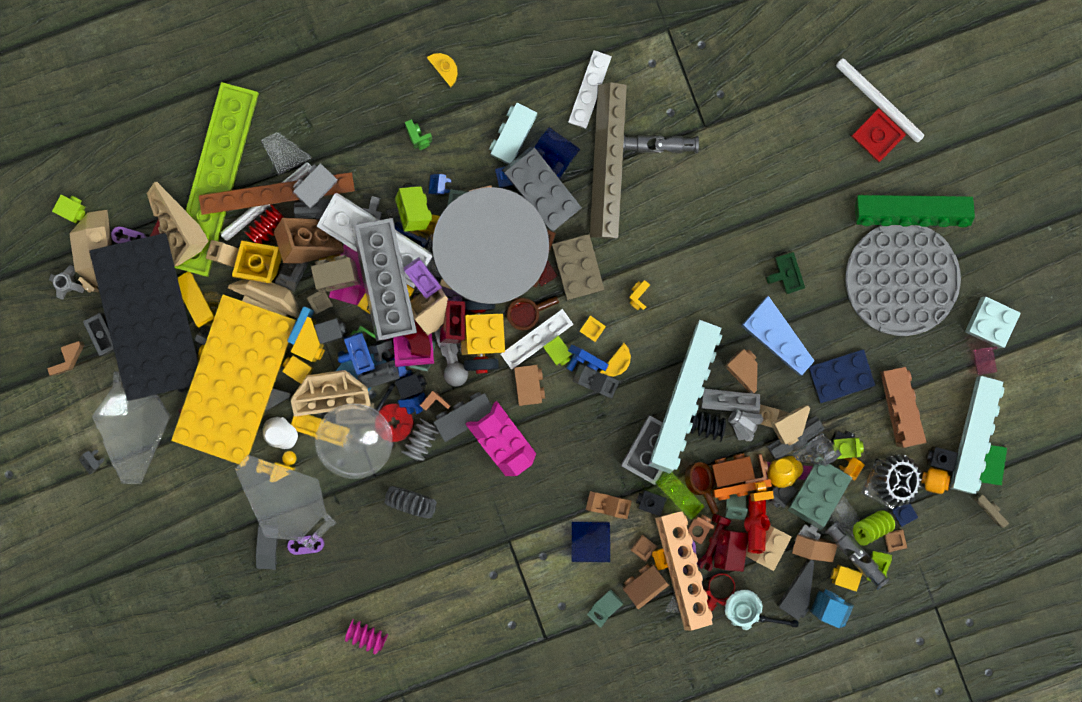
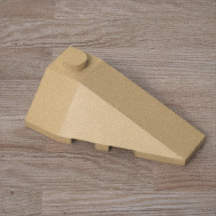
[147,182,208,267]

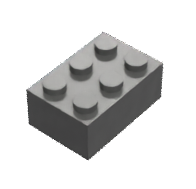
[434,392,493,442]

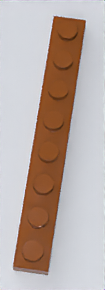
[199,172,355,215]

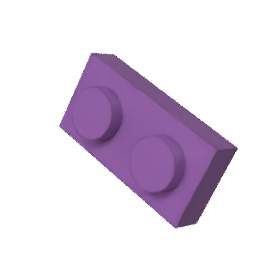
[403,257,442,299]

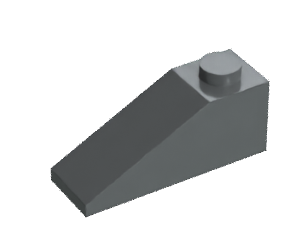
[777,559,814,620]

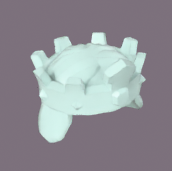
[725,590,763,630]

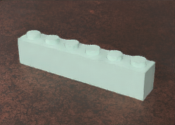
[949,376,1004,494]

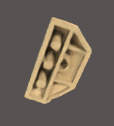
[69,210,112,287]
[228,279,300,319]
[291,370,371,417]

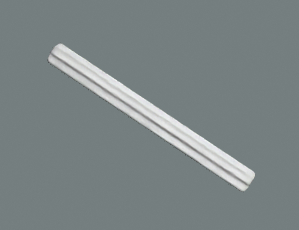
[836,58,924,143]
[220,162,312,241]

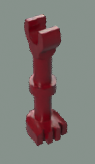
[697,514,731,571]

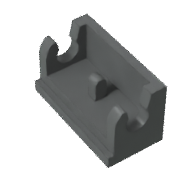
[275,261,310,291]

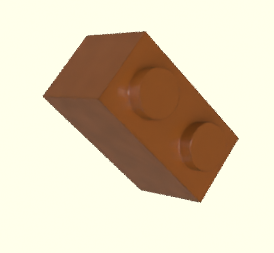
[711,453,755,488]

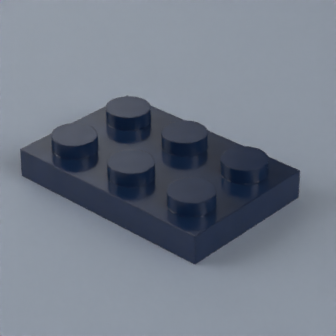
[808,349,875,403]

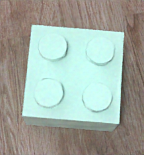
[965,297,1021,348]

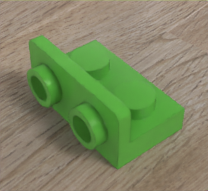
[405,120,432,150]

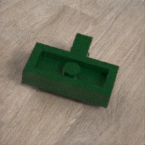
[766,252,805,294]

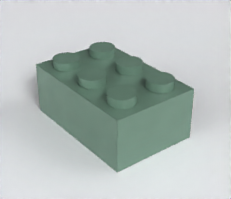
[788,458,853,530]

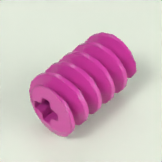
[345,618,388,655]

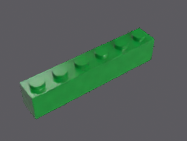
[855,195,975,228]

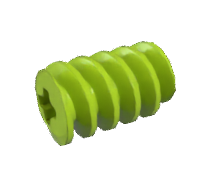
[853,510,895,546]

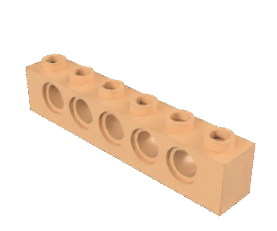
[655,511,713,631]

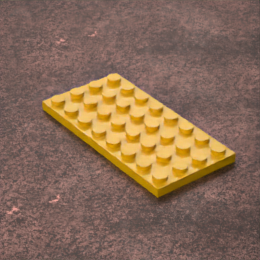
[171,295,297,466]

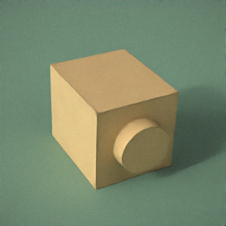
[206,240,239,267]

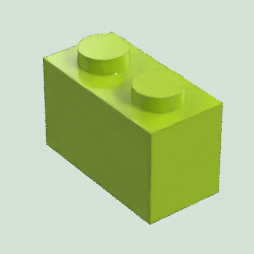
[395,186,432,232]

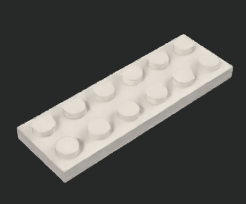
[317,193,433,288]

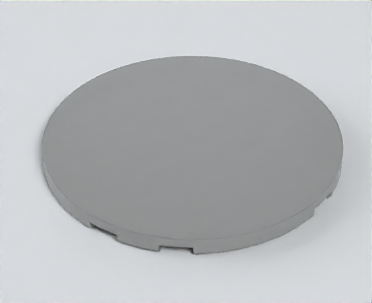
[432,187,549,304]
[845,225,961,336]

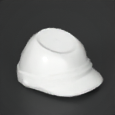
[262,417,298,449]

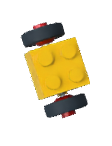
[461,300,505,374]

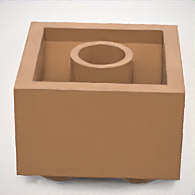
[724,349,758,393]
[622,564,669,610]

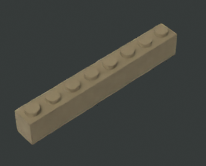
[590,82,627,239]

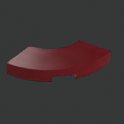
[403,320,431,358]

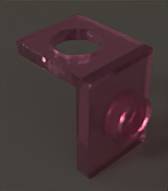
[973,346,998,375]

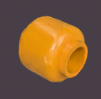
[921,467,951,494]

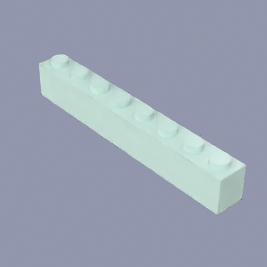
[648,320,722,474]

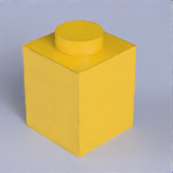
[282,355,314,384]
[831,565,862,592]

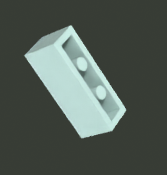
[489,103,537,164]

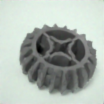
[872,454,923,507]
[385,486,437,518]

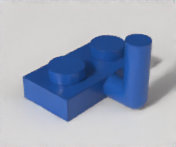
[337,332,375,375]
[566,345,609,372]

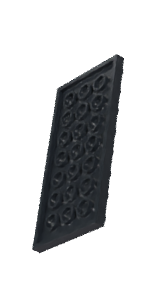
[89,233,198,401]

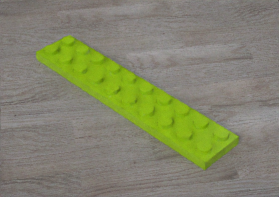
[175,82,259,277]

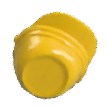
[767,456,803,488]

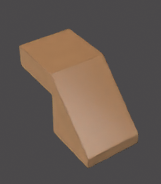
[47,341,84,376]
[586,491,632,519]
[792,534,838,562]

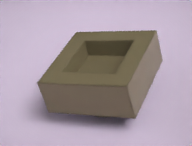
[307,291,333,315]

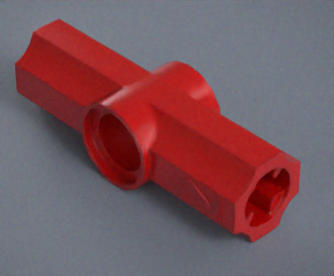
[744,496,770,554]

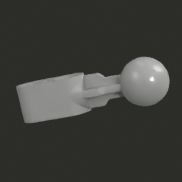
[435,328,468,387]

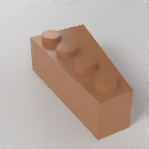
[880,367,927,448]

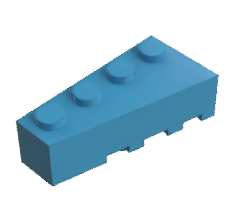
[810,589,854,628]

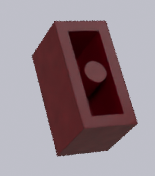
[440,300,465,344]
[714,529,748,572]

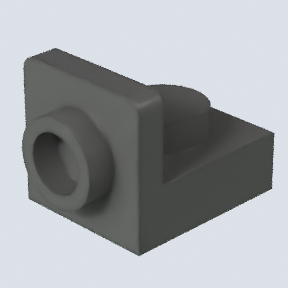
[769,486,798,508]

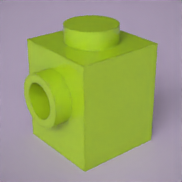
[52,195,85,223]

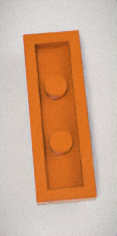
[711,478,772,500]

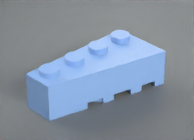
[741,296,814,376]

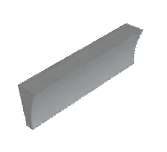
[352,218,417,341]

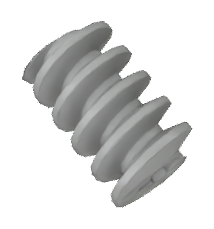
[401,418,439,461]

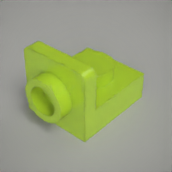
[833,437,864,459]

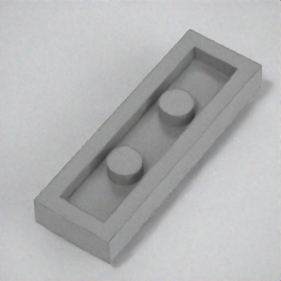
[702,389,760,414]

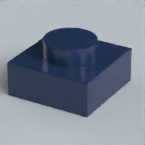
[891,502,918,527]

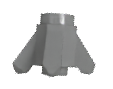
[49,265,85,299]
[728,409,763,441]

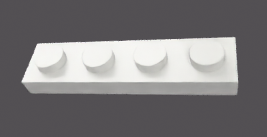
[568,50,612,129]
[501,309,574,369]

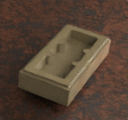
[974,494,1009,528]

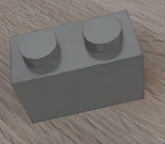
[83,313,114,356]
[314,318,348,345]

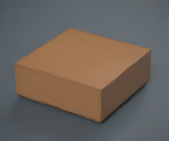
[884,529,907,552]
[630,535,657,562]

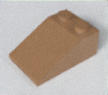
[274,218,344,263]

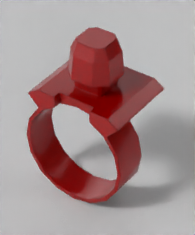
[704,573,735,611]

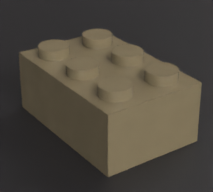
[552,234,604,301]
[311,255,361,293]

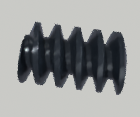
[690,412,726,442]

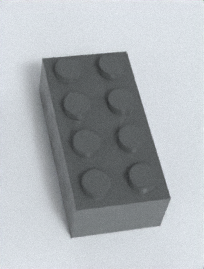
[501,146,582,232]

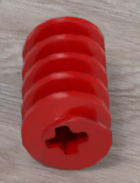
[244,204,284,244]

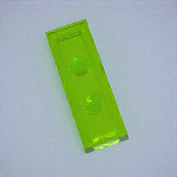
[655,472,705,520]

